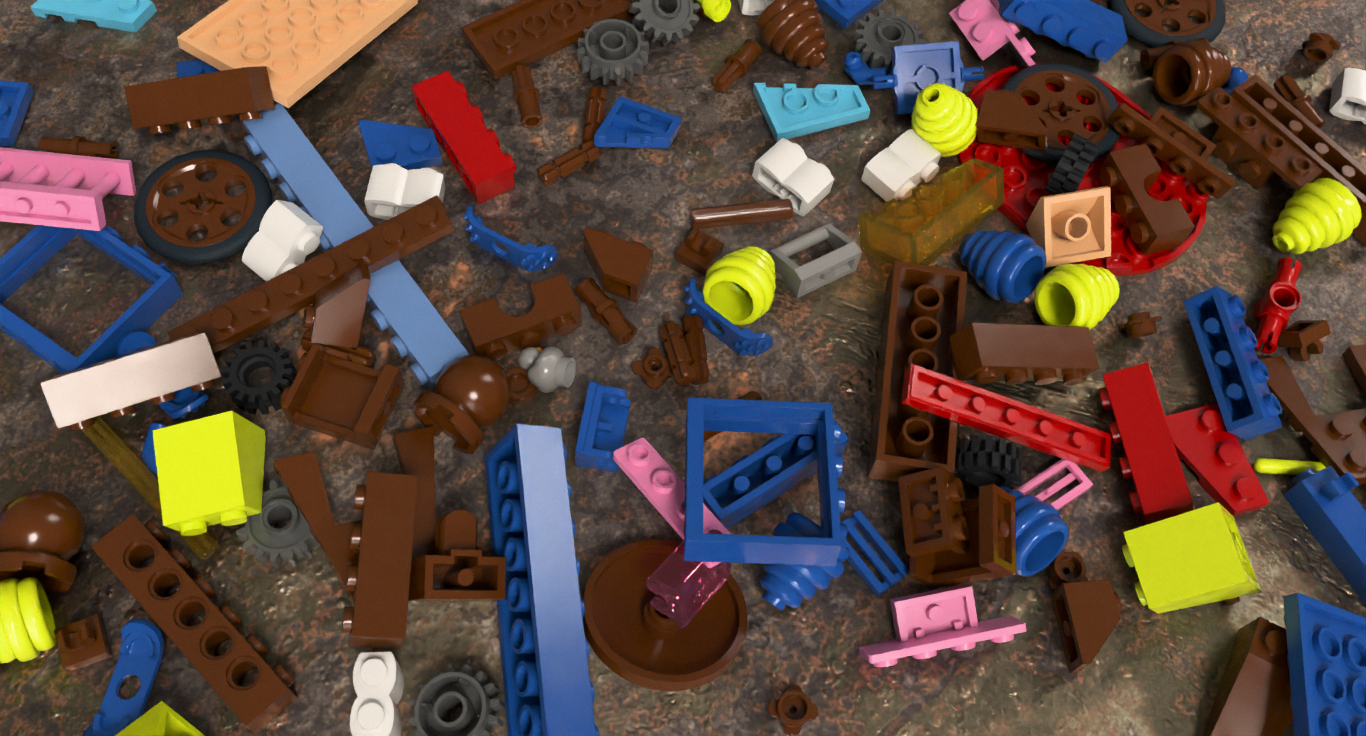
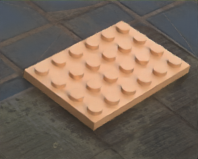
[177,0,418,108]

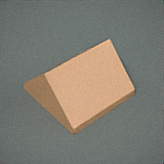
[1026,186,1111,268]

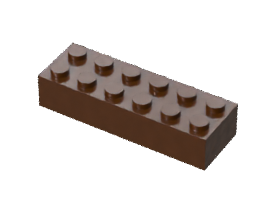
[867,260,967,483]

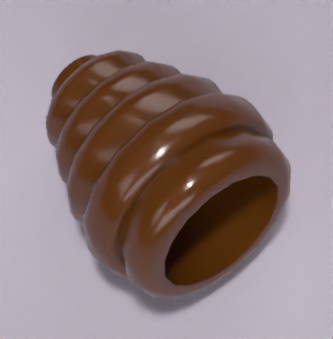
[757,0,829,69]
[1152,40,1231,107]

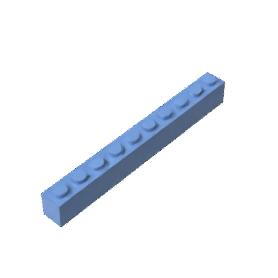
[243,103,469,393]

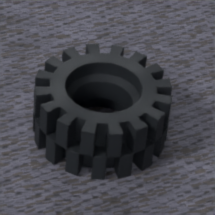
[1044,133,1101,195]
[221,340,297,415]
[953,436,1023,493]

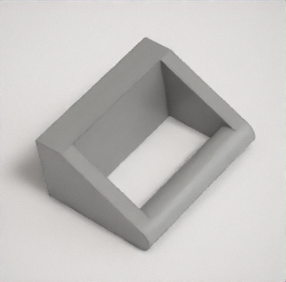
[768,223,862,299]

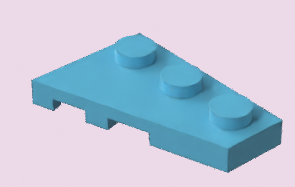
[30,0,157,33]
[753,83,871,142]

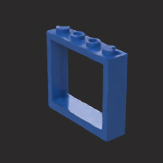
[0,225,183,373]
[684,398,848,566]

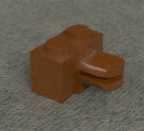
[408,509,506,602]

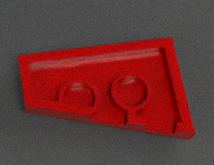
[1165,403,1270,517]

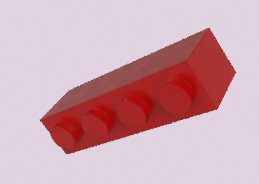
[411,71,517,205]
[1098,363,1194,525]

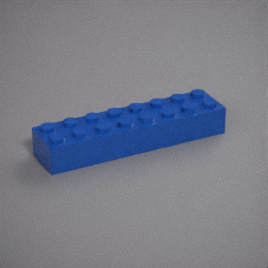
[484,424,600,736]

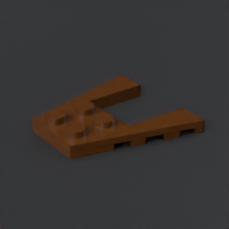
[1258,344,1366,485]
[273,426,436,602]

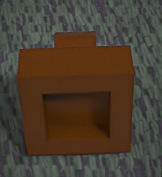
[675,227,724,276]
[1277,320,1331,361]
[54,614,112,673]

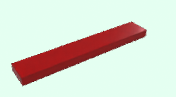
[901,363,1111,472]

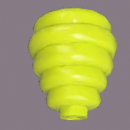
[911,83,978,157]
[1272,178,1362,255]
[702,246,776,326]
[1034,263,1120,330]
[0,577,57,664]

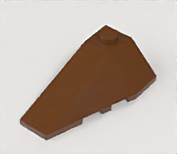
[1203,617,1293,736]

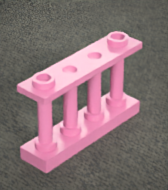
[0,147,137,231]

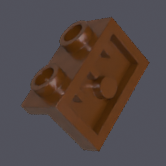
[898,466,970,557]

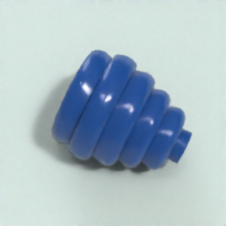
[959,230,1046,304]
[977,486,1069,577]
[759,512,850,611]

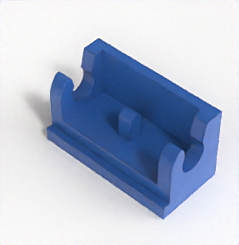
[575,382,631,473]

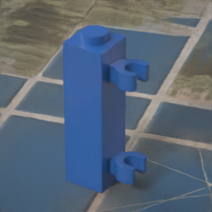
[1283,466,1366,606]

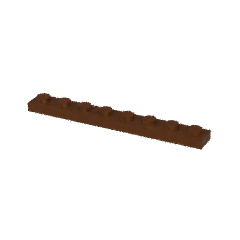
[168,195,456,354]

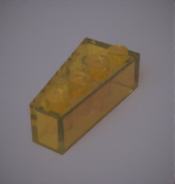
[858,158,1004,265]

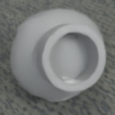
[518,346,576,393]

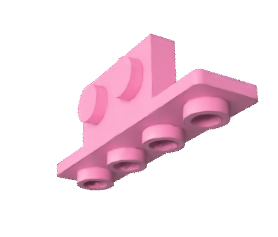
[949,0,1036,67]
[613,438,731,568]
[858,584,1027,667]

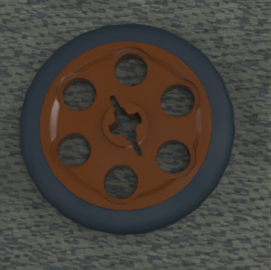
[1109,0,1226,48]
[1002,63,1120,165]
[134,150,272,264]

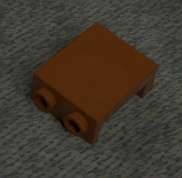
[280,343,405,450]
[908,484,1016,588]

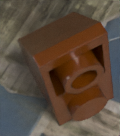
[583,227,653,303]

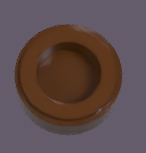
[505,367,537,406]

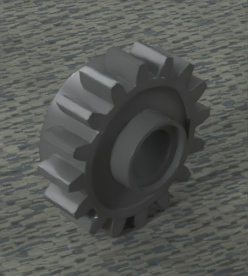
[628,0,701,46]
[853,9,926,74]
[577,19,649,86]
[236,480,320,568]
[408,664,505,736]

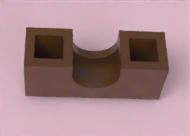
[1098,143,1195,255]
[459,273,582,361]

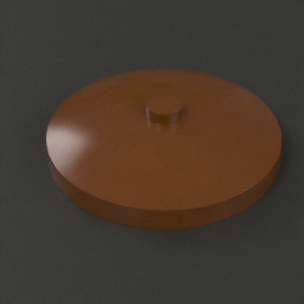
[583,539,748,691]

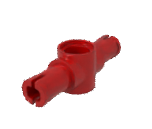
[1254,257,1302,354]

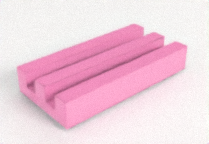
[1016,459,1094,510]

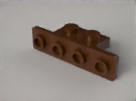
[1196,87,1323,190]
[1107,103,1236,199]

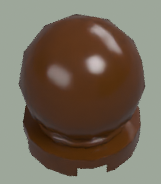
[413,354,511,454]
[0,489,85,593]

